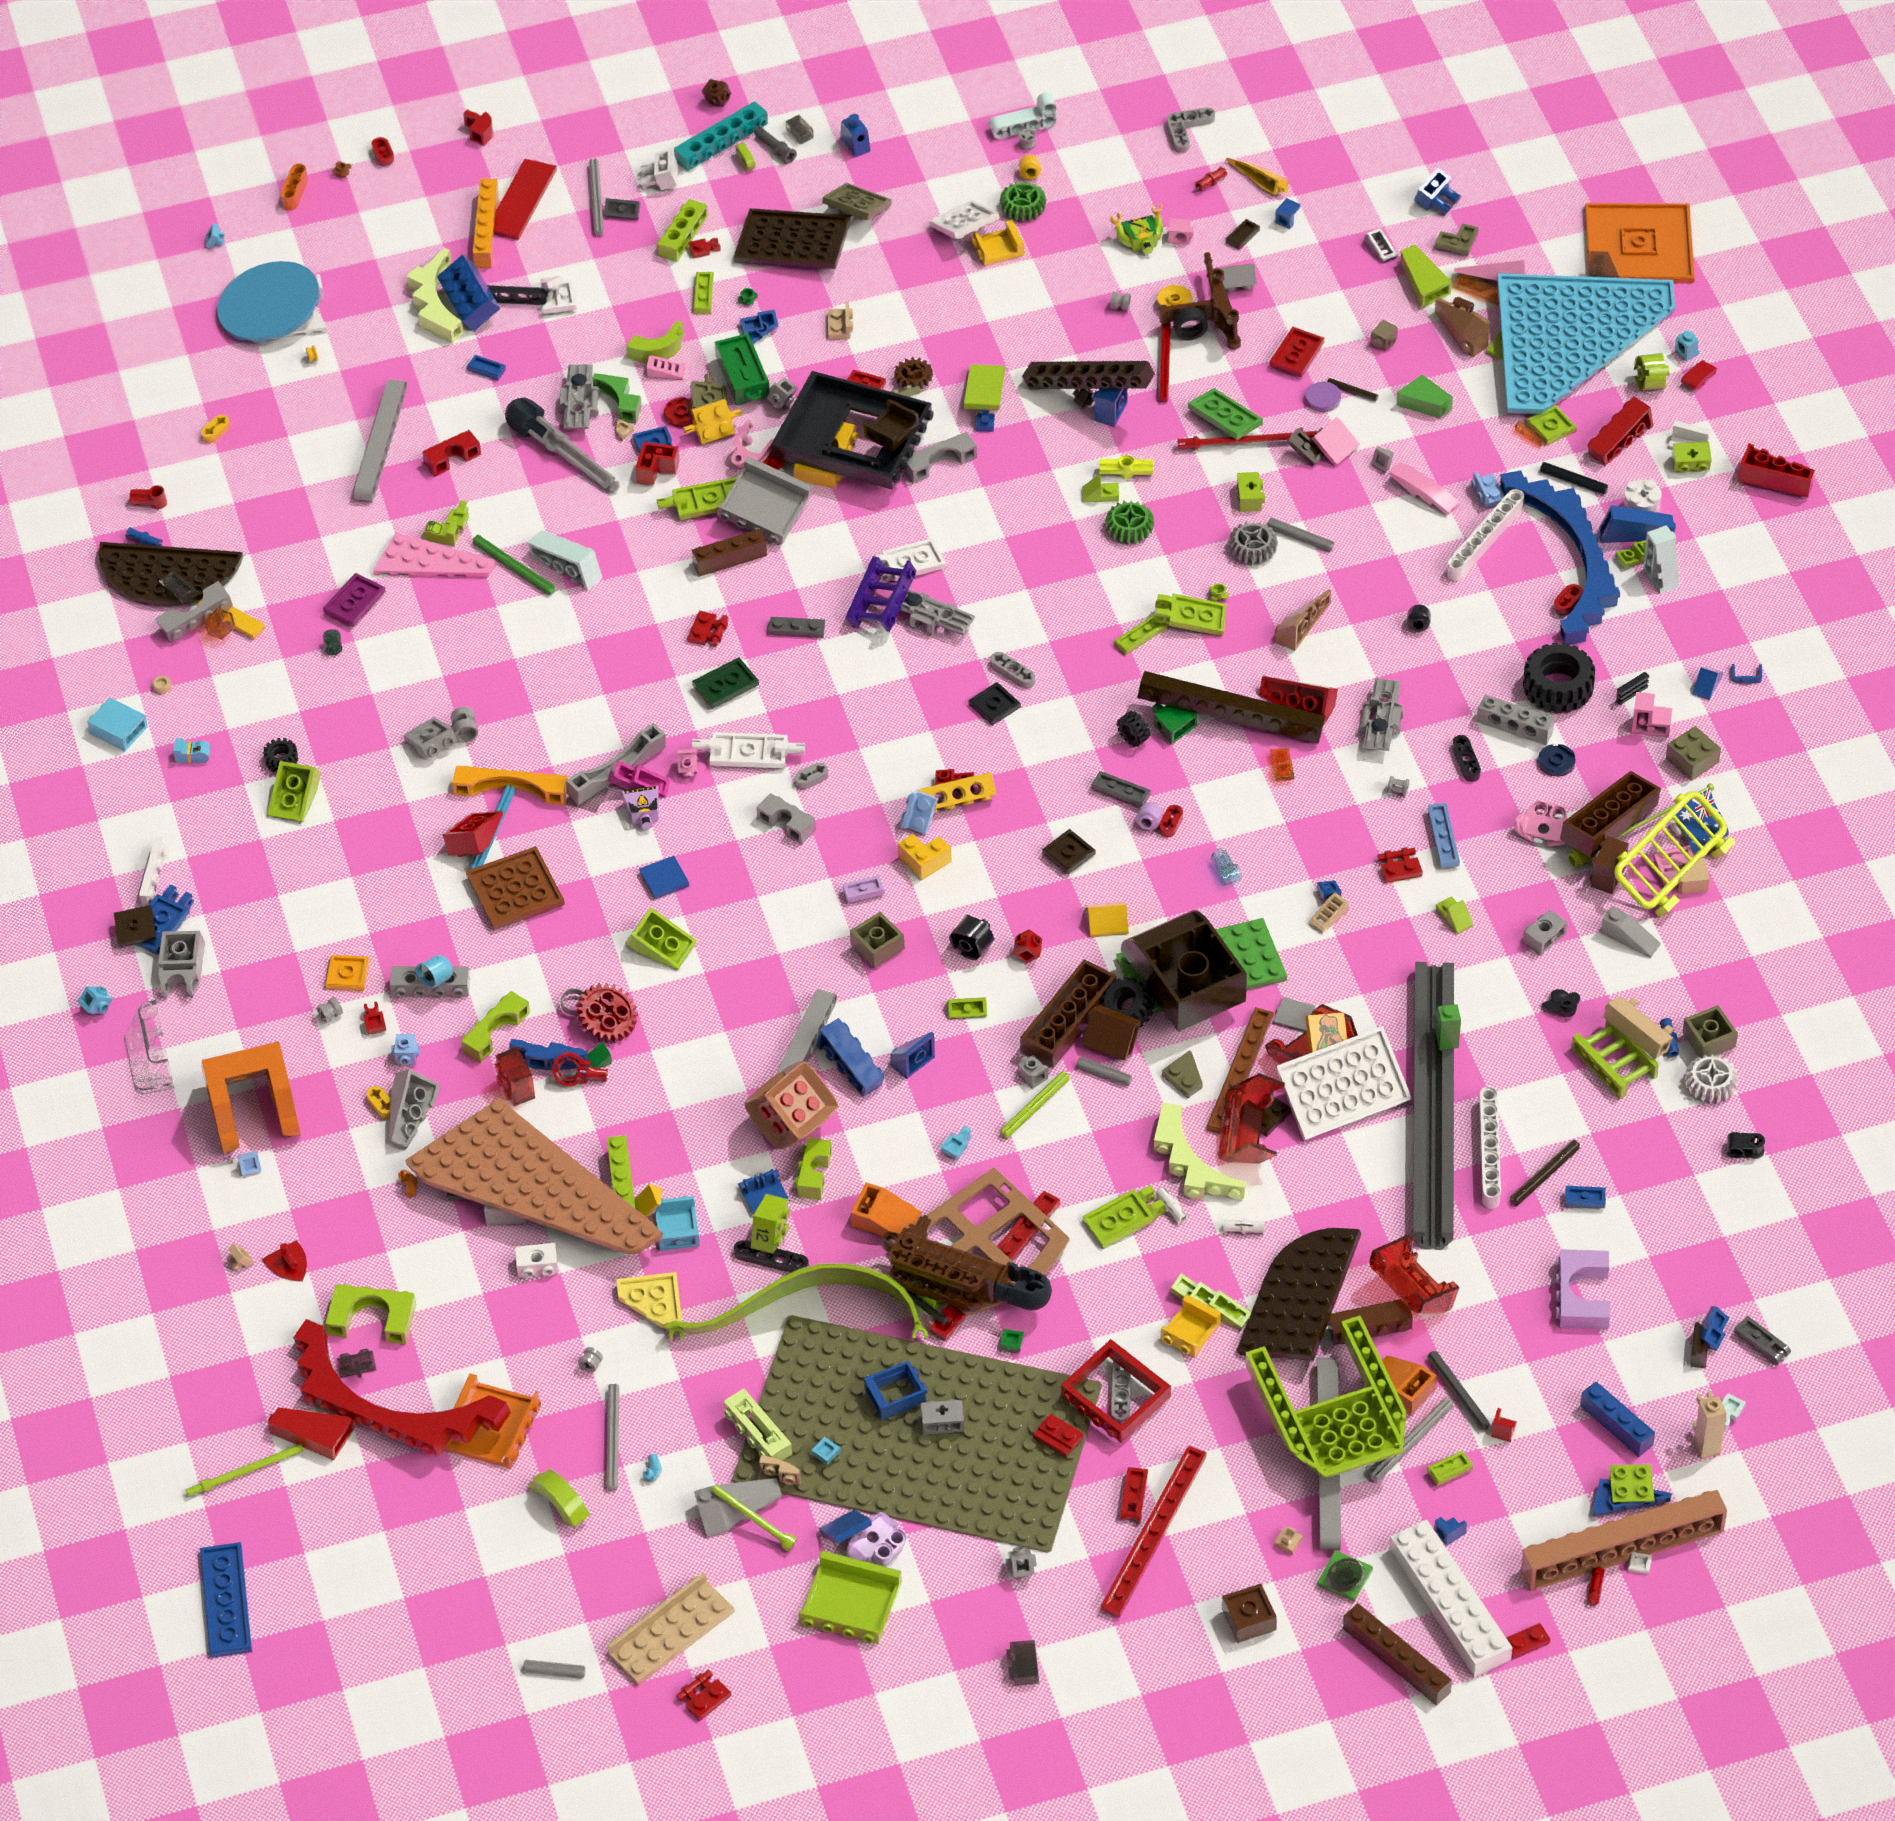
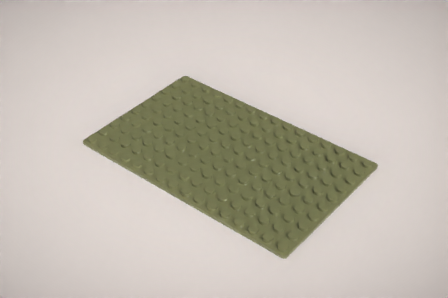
[733,1315,1102,1553]

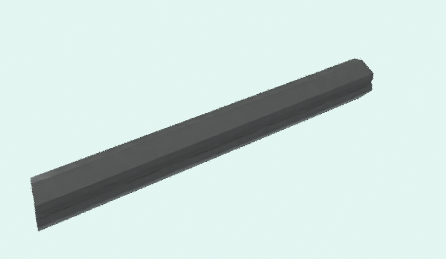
[1413,961,1454,1250]

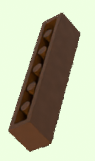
[1343,1603,1452,1706]

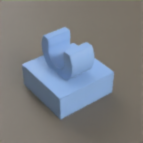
[237,1150,262,1176]

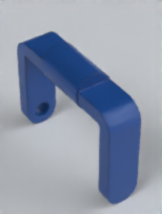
[1731,664,1762,683]

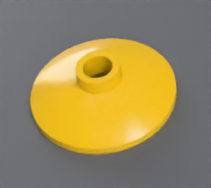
[1157,285,1193,306]

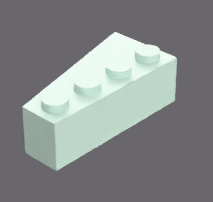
[527,530,603,591]

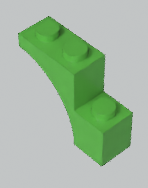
[592,373,642,423]

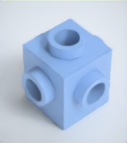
[391,1034,420,1065]

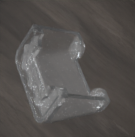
[124,1000,174,1095]

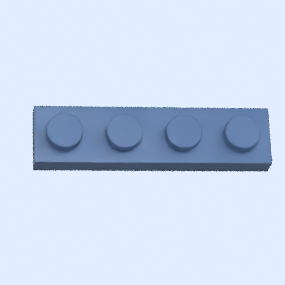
[1427,803,1460,868]

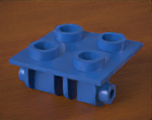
[738,1169,790,1214]

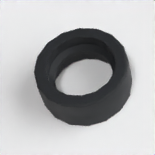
[1173,307,1208,341]

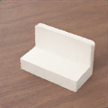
[1669,421,1710,449]

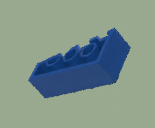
[816,1018,884,1097]

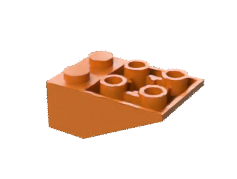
[851,1182,922,1236]
[1362,1355,1437,1415]

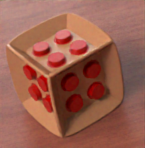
[744,1061,839,1149]

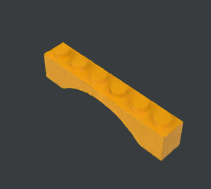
[473,178,499,268]
[452,765,568,805]

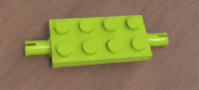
[657,477,738,520]

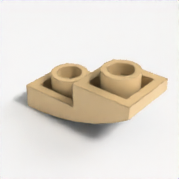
[760,1455,801,1485]

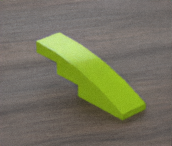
[1169,1273,1251,1329]

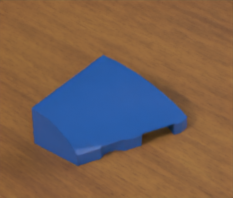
[739,309,779,344]

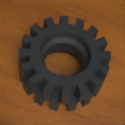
[1116,711,1151,747]
[263,738,298,772]

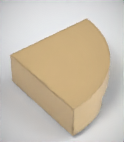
[616,419,634,441]

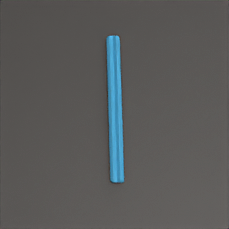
[470,785,515,869]

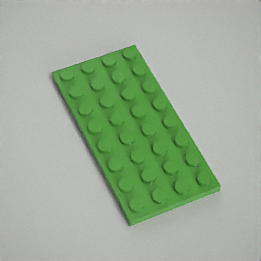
[1116,918,1287,1014]

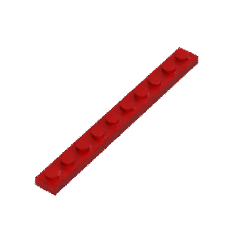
[929,1190,1060,1341]
[1101,1445,1207,1618]

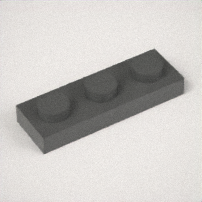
[768,617,826,638]
[1091,771,1151,807]

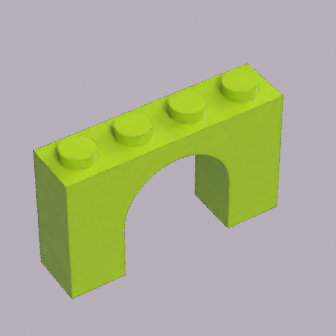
[325,1284,416,1344]

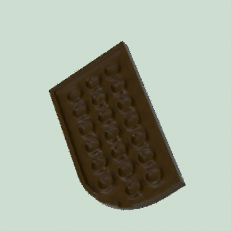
[1237,1228,1362,1361]

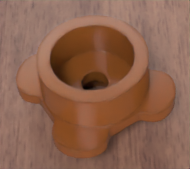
[332,161,352,178]

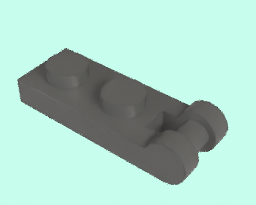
[1734,1316,1791,1365]

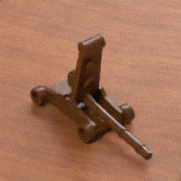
[1158,252,1241,350]

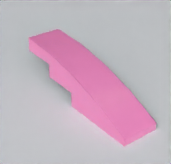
[1388,461,1459,515]

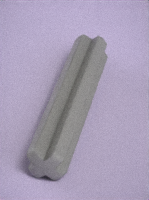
[1077,1057,1132,1086]
[523,1660,586,1678]

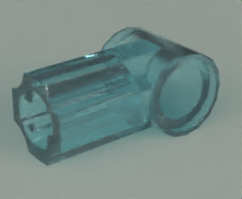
[1211,848,1242,886]

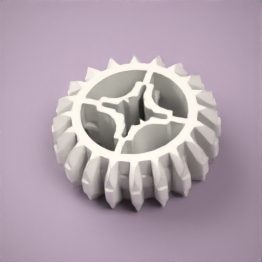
[1685,1053,1739,1103]

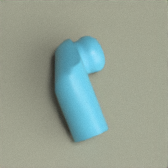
[642,1454,662,1481]

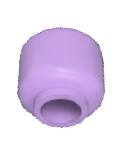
[1136,802,1163,830]

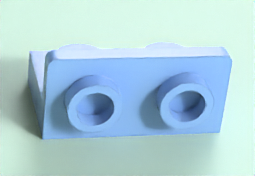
[1471,471,1505,509]
[901,790,938,834]

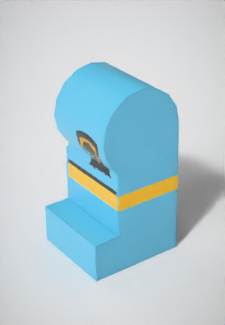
[173,738,211,763]

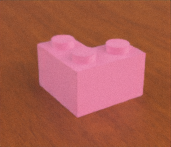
[1632,692,1672,737]

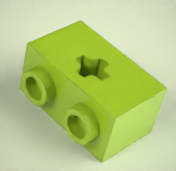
[1672,442,1712,472]
[1237,472,1265,512]

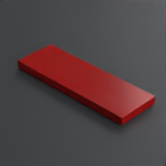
[494,158,557,240]

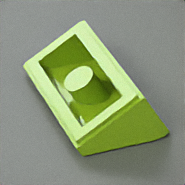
[947,997,987,1019]

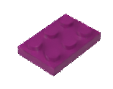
[323,572,386,627]

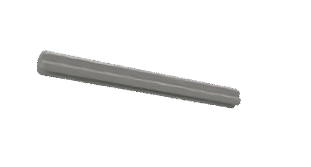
[589,158,604,236]
[606,1384,619,1491]
[1369,1397,1454,1482]

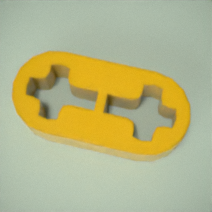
[201,415,230,443]
[367,1086,391,1119]

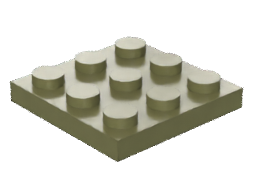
[822,183,892,220]

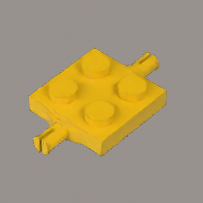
[683,399,742,444]

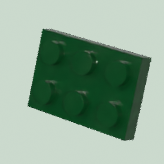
[692,657,759,709]

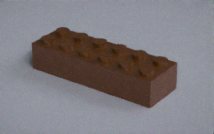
[1560,770,1661,857]
[1020,959,1117,1068]

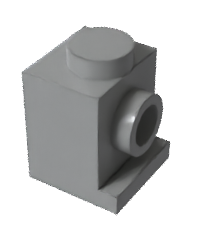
[1018,1055,1048,1089]

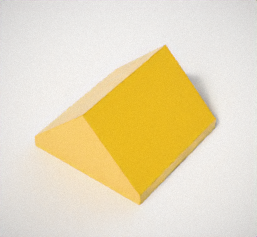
[1086,901,1129,937]

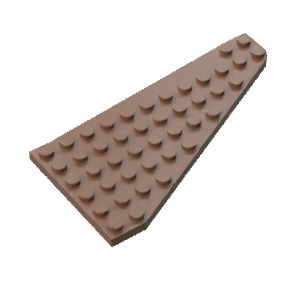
[405,1097,663,1254]

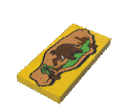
[1305,1013,1347,1053]

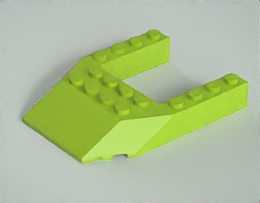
[1246,1316,1407,1479]

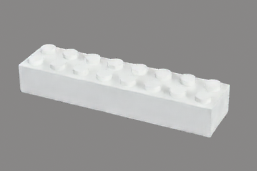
[1390,1520,1512,1678]

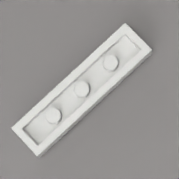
[139,836,167,907]

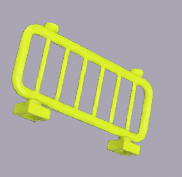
[1614,791,1735,917]

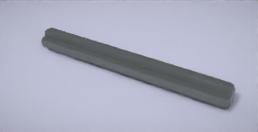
[1427,1351,1490,1430]

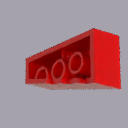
[1587,396,1654,466]
[1738,443,1815,498]

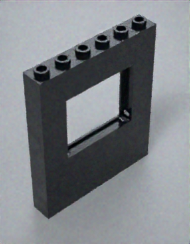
[771,371,934,490]

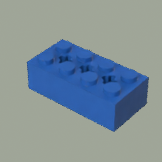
[437,254,500,331]

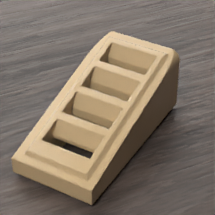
[1309,893,1349,933]

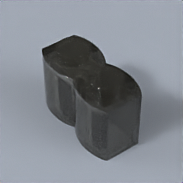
[1006,1640,1039,1686]

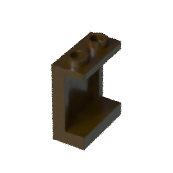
[863,399,919,452]

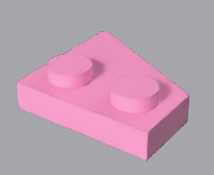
[1653,845,1694,887]

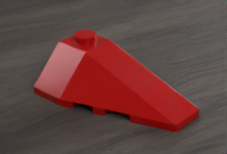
[1259,676,1338,725]

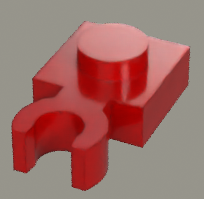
[688,238,721,259]
[363,1001,387,1035]

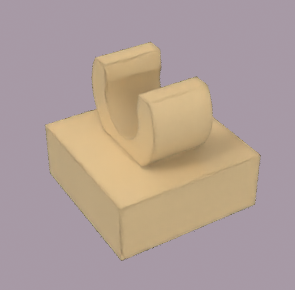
[226,1243,254,1270]
[1274,1527,1303,1555]

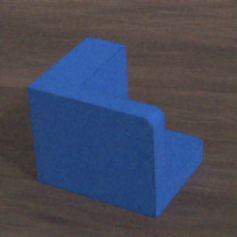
[1275,198,1301,229]
[1434,1517,1467,1546]

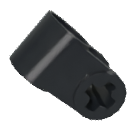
[1727,1132,1765,1159]

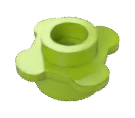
[1209,583,1229,601]

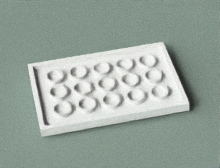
[1275,1026,1412,1141]

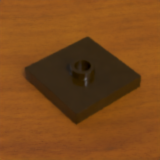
[1042,829,1096,875]
[114,905,157,948]

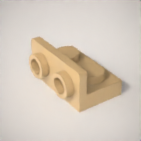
[828,302,853,340]

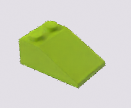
[267,761,321,822]
[625,907,698,970]

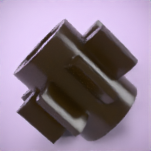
[1072,389,1094,408]

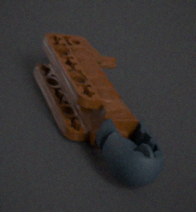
[882,1215,1052,1312]

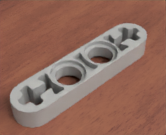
[1111,1361,1131,1425]

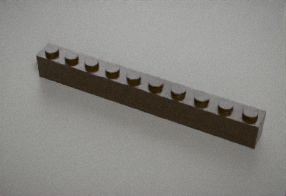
[1137,671,1326,744]

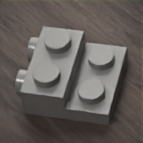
[404,717,457,759]

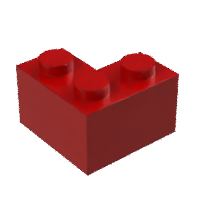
[635,442,680,485]

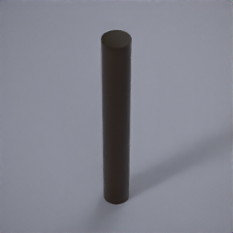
[1327,377,1379,401]

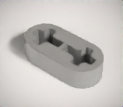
[795,763,828,789]

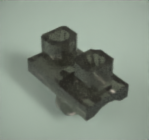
[337,1348,377,1378]

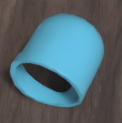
[415,955,453,989]

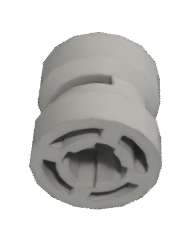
[1110,292,1131,311]
[316,997,343,1023]

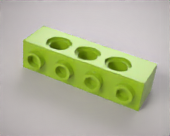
[657,198,708,262]

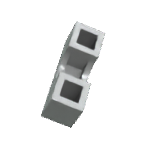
[756,793,816,845]

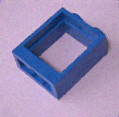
[864,1360,928,1420]

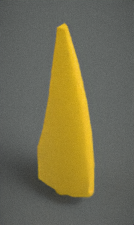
[1226,157,1289,195]

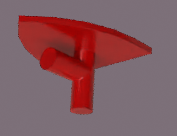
[262,1240,307,1282]

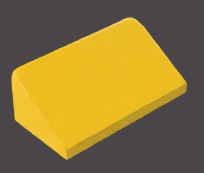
[634,1184,663,1218]

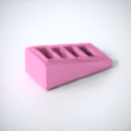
[647,356,685,379]

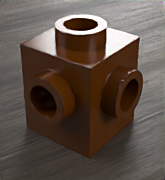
[701,78,732,107]

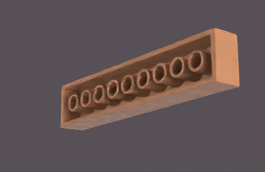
[1521,1490,1727,1591]

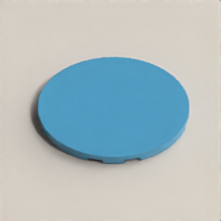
[217,261,320,342]

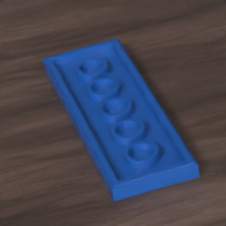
[200,1542,252,1658]

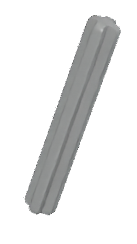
[1267,517,1335,551]

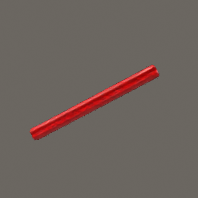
[1159,322,1171,402]

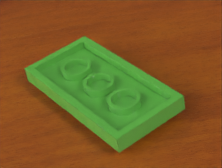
[1188,388,1263,440]

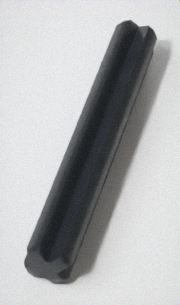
[1540,462,1608,494]

